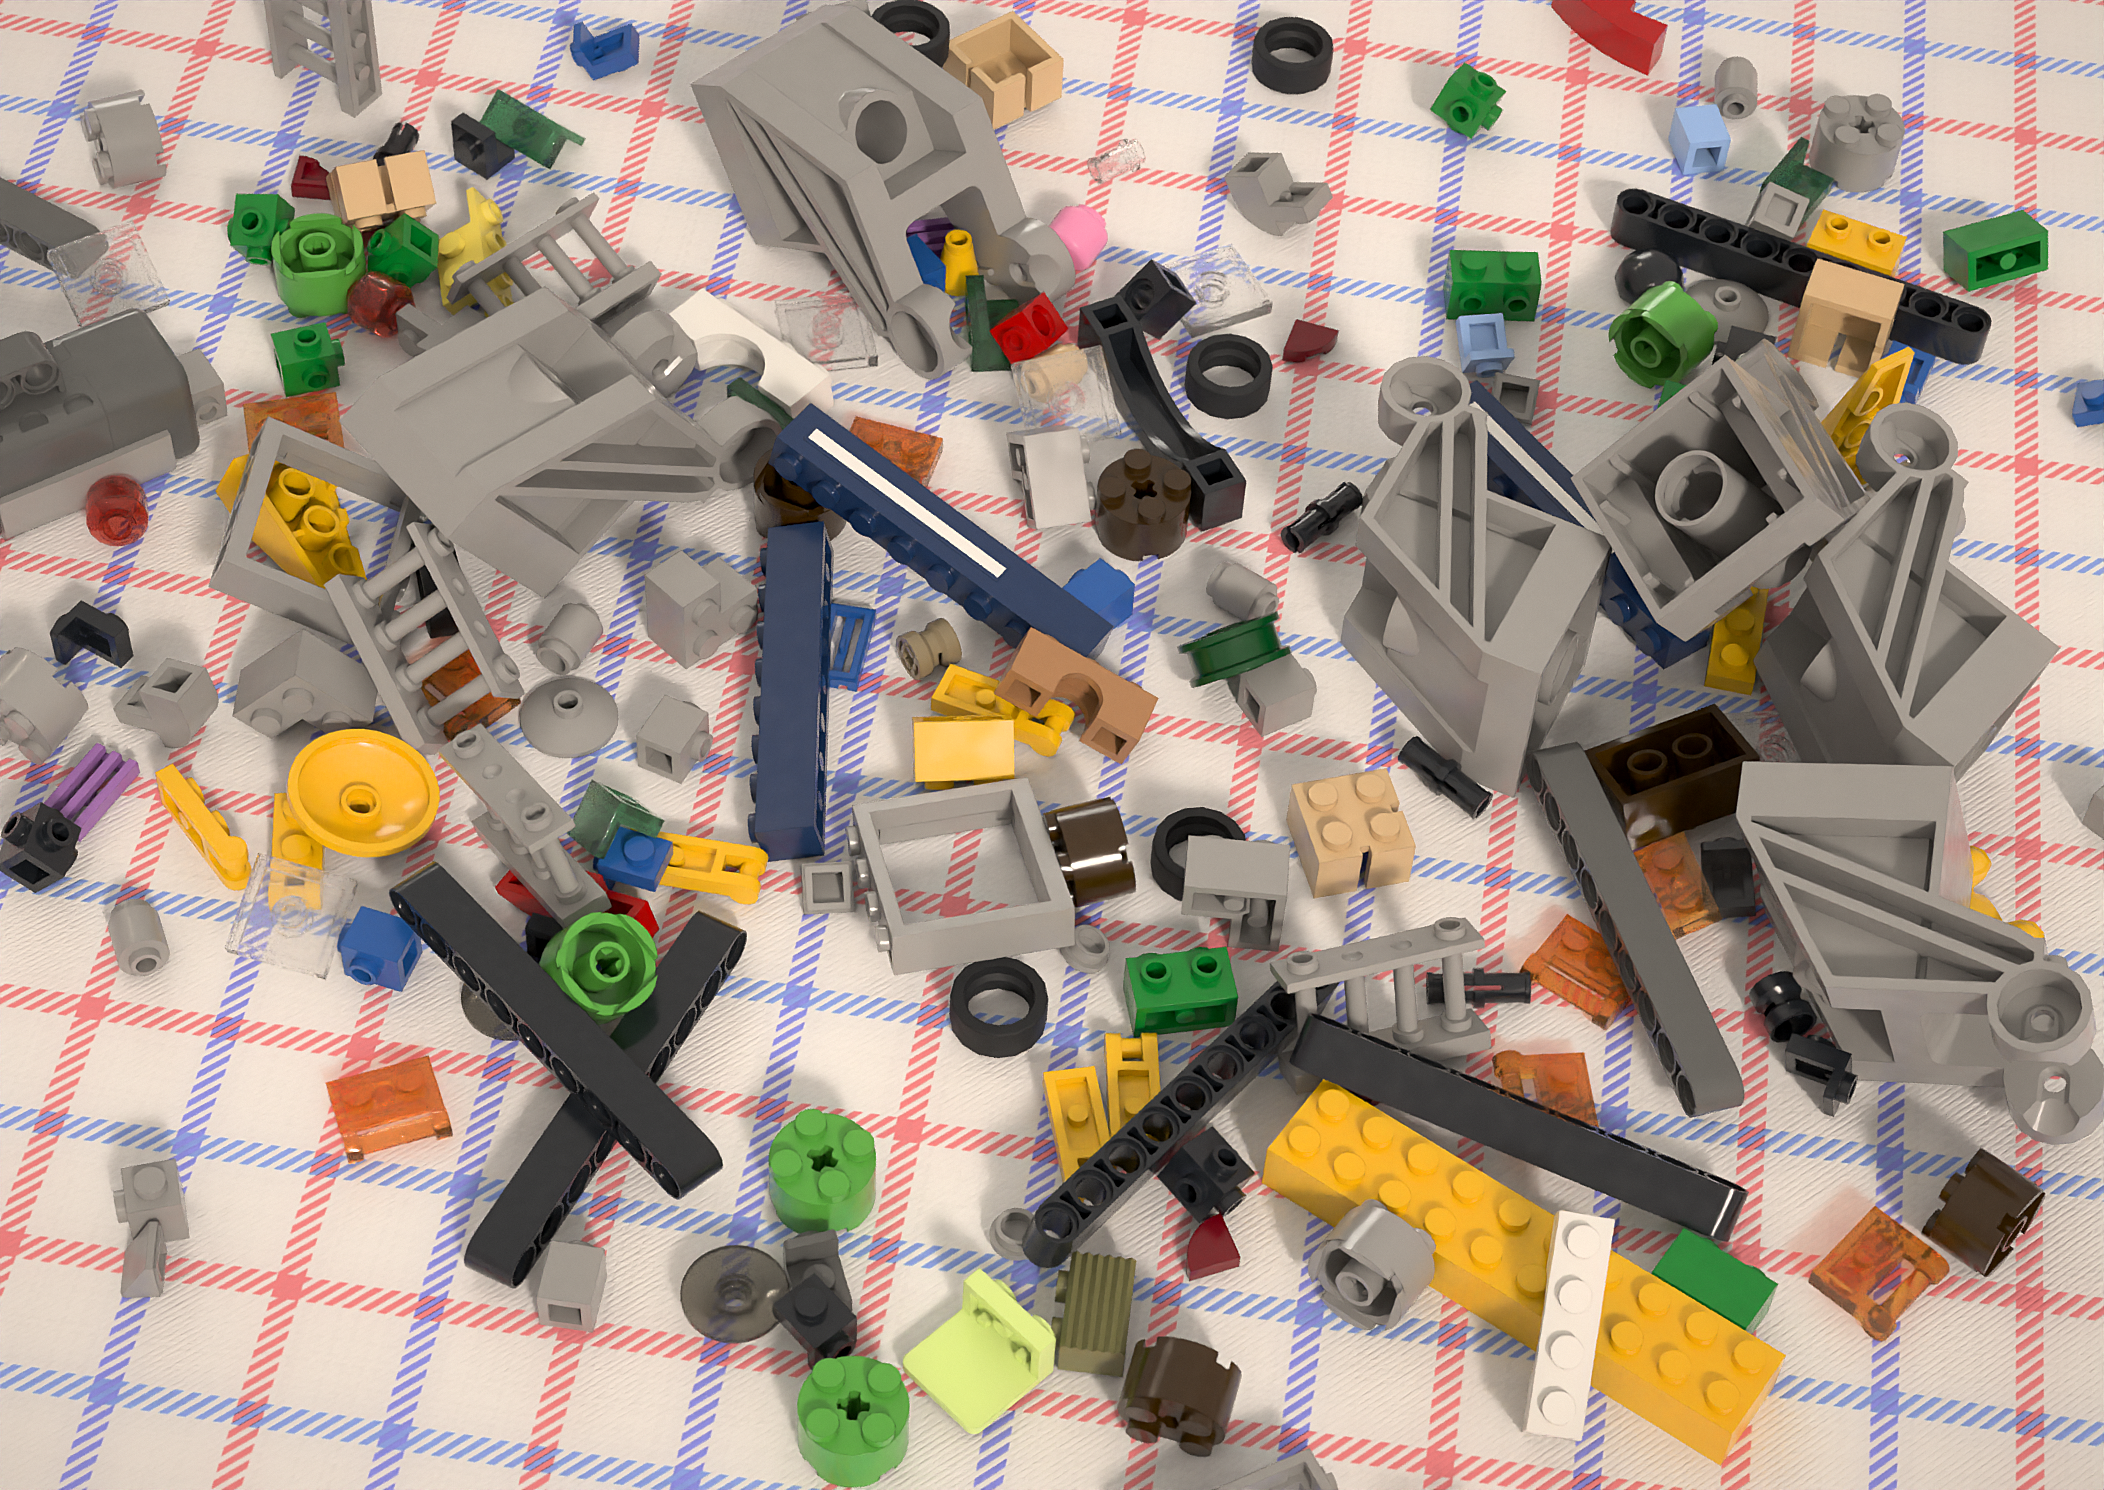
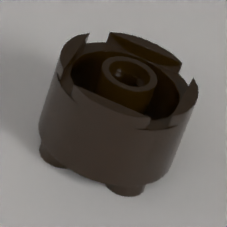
[753,448,847,541]
[1095,449,1191,561]
[1043,796,1136,908]
[1921,1148,2045,1277]
[1117,1336,1242,1457]

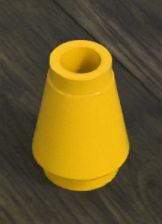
[940,229,979,296]

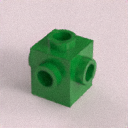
[1430,62,1507,139]
[227,194,295,265]
[367,213,439,295]
[271,322,345,398]

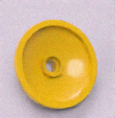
[287,729,440,858]

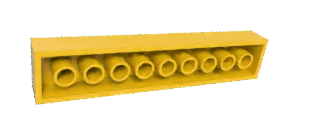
[1262,1079,1786,1466]

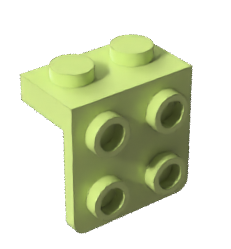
[903,1268,1056,1434]

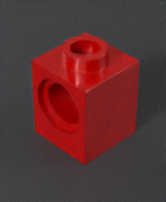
[989,291,1069,368]

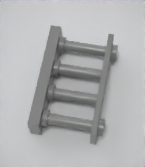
[264,0,382,118]
[446,192,662,327]
[324,522,525,755]
[437,723,612,929]
[1270,917,1491,1095]

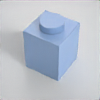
[1668,104,1731,175]

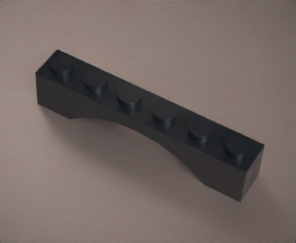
[1077,295,1247,532]

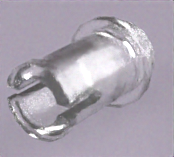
[1087,138,1146,184]

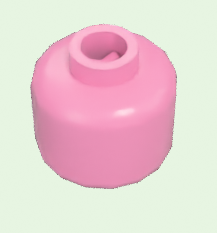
[1049,204,1108,271]

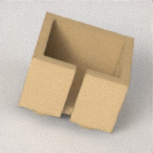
[943,11,1064,130]
[326,150,436,234]
[1787,258,1905,378]
[1286,768,1416,898]

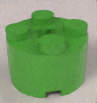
[271,213,368,318]
[1608,281,1718,389]
[538,912,658,1025]
[769,1109,876,1234]
[797,1356,910,1488]

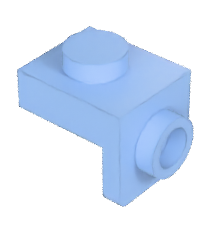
[1455,313,1515,378]

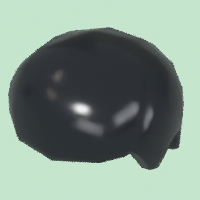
[1614,248,1684,304]

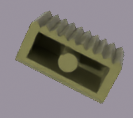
[1051,1251,1136,1377]

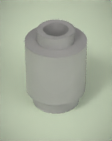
[1714,56,1758,119]
[1206,562,1279,620]
[536,603,603,675]
[108,899,170,976]

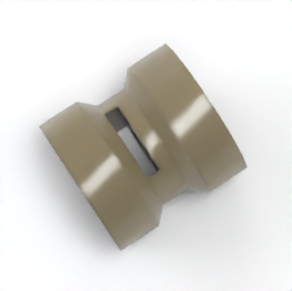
[896,618,962,680]

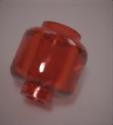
[347,271,416,338]
[85,476,149,546]

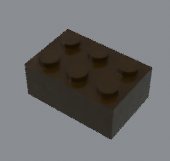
[1584,704,1760,850]

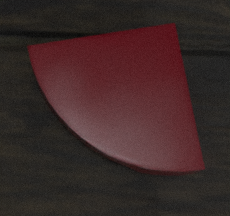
[291,155,331,200]
[1282,319,1339,362]
[1186,1214,1241,1281]

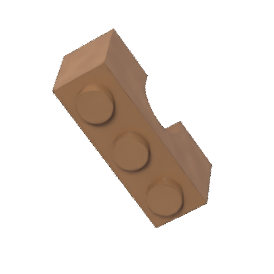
[994,627,1159,764]

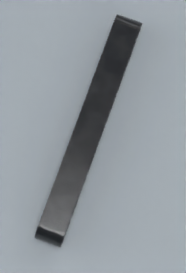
[1610,188,1992,365]
[389,861,723,1200]
[464,911,747,1289]
[1022,981,1339,1268]
[1289,1013,1749,1242]

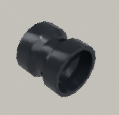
[1749,971,1817,1043]

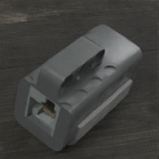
[0,308,200,540]

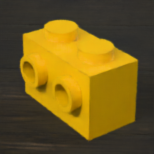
[1807,209,1907,277]
[912,714,1015,790]

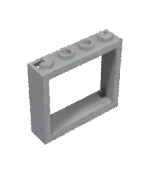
[208,416,426,646]
[845,777,1075,975]

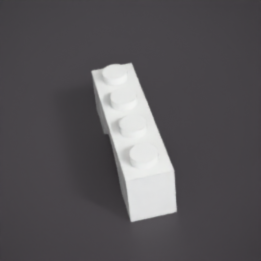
[669,288,834,429]
[1522,1210,1615,1442]

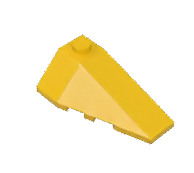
[1821,346,1915,485]
[215,454,367,589]

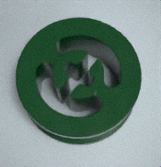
[1177,611,1292,688]

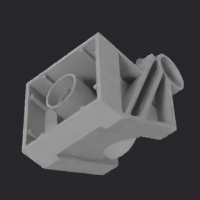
[690,5,1076,380]
[339,287,783,598]
[1571,338,1871,642]
[1340,356,1612,798]
[1753,402,2060,783]
[1736,761,2104,1145]

